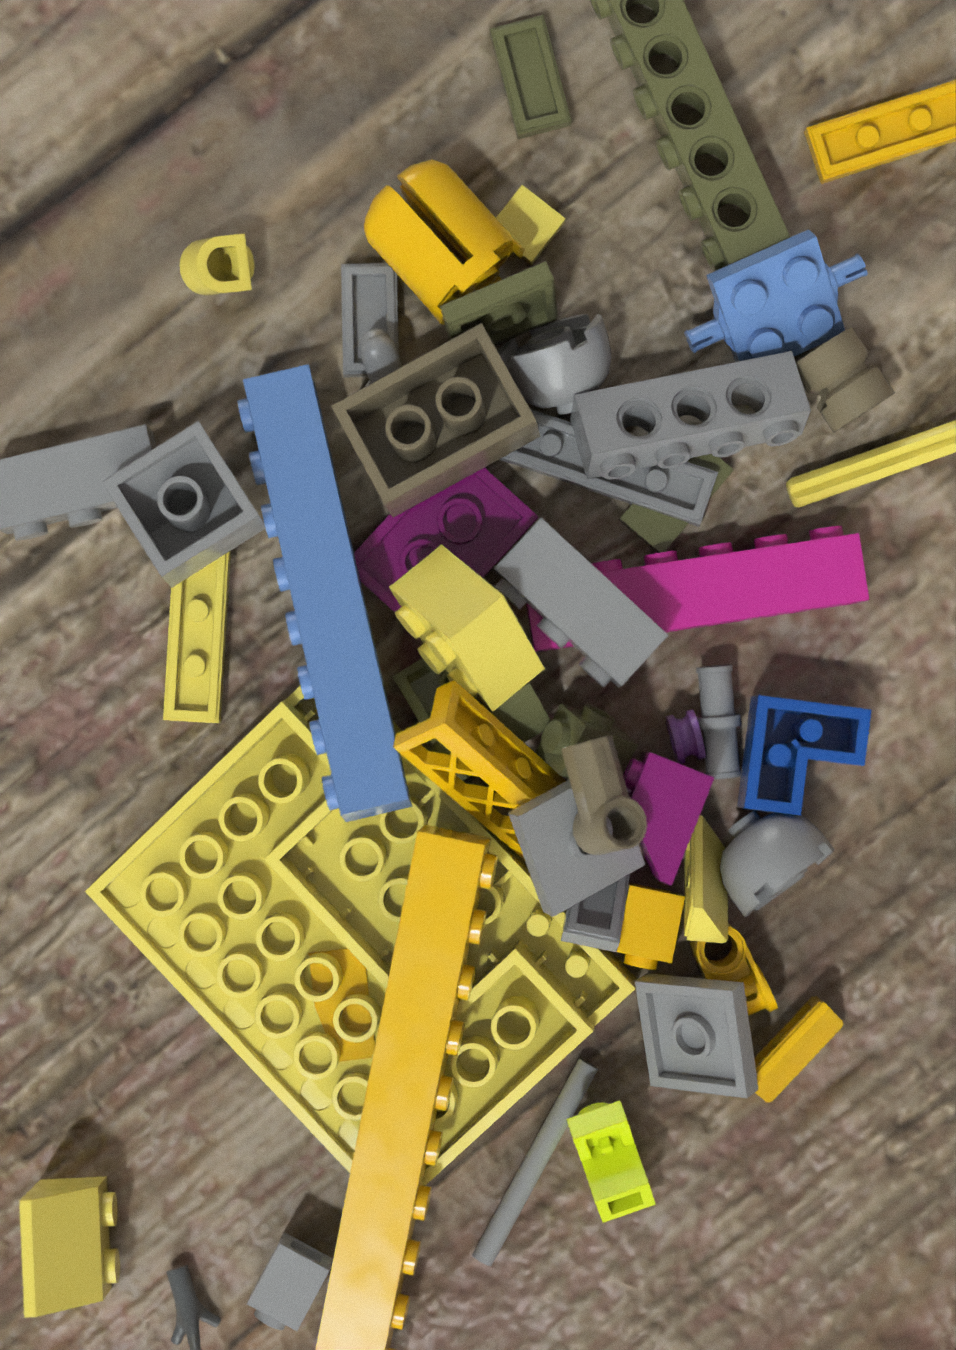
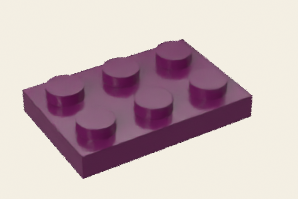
[354,467,539,613]

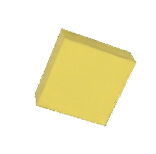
[496,185,566,265]

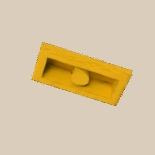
[754,996,843,1103]

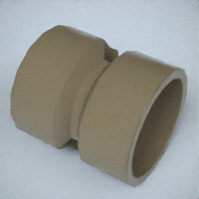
[796,327,895,433]

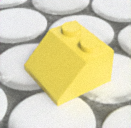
[19,1176,120,1318]

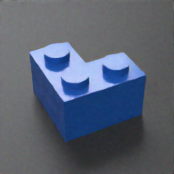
[737,695,872,816]

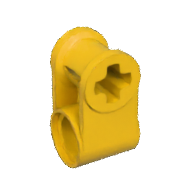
[690,923,778,1016]

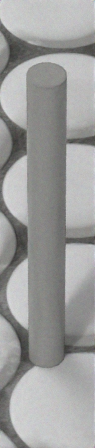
[472,1058,598,1266]

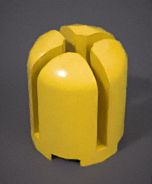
[363,160,525,325]

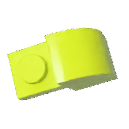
[566,1101,656,1223]

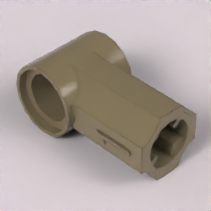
[561,735,647,855]

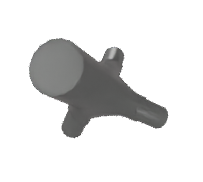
[166,1265,221,1350]

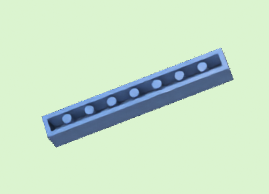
[237,364,412,822]

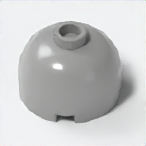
[497,314,611,414]
[720,810,835,917]

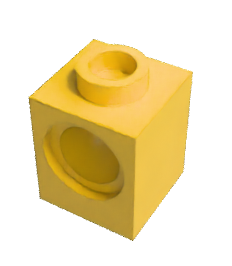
[617,883,685,970]

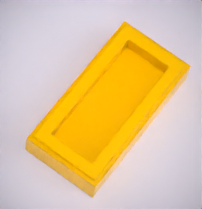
[308,948,375,1062]

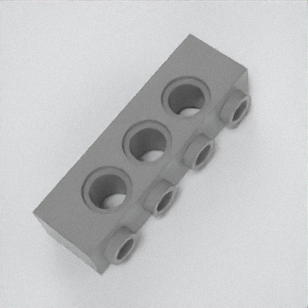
[570,351,811,480]

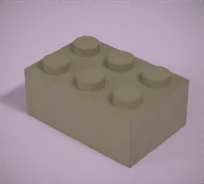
[331,323,541,518]

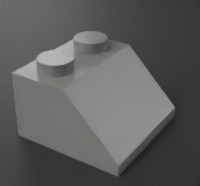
[102,421,266,588]

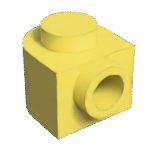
[179,233,254,295]

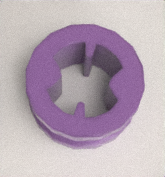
[666,709,706,764]

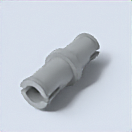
[696,665,742,779]

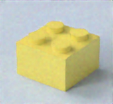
[389,544,545,712]

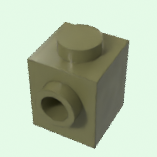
[536,703,638,779]

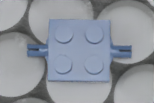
[684,229,868,362]

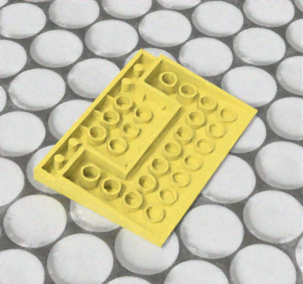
[85,686,637,1185]

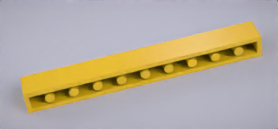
[315,824,498,1350]

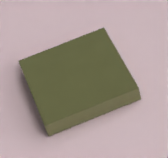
[440,261,558,346]

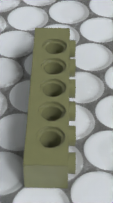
[590,0,790,271]

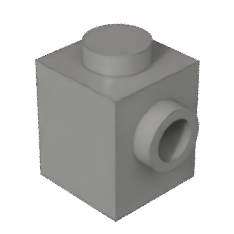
[247,1232,333,1331]

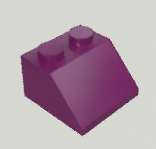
[623,752,714,886]

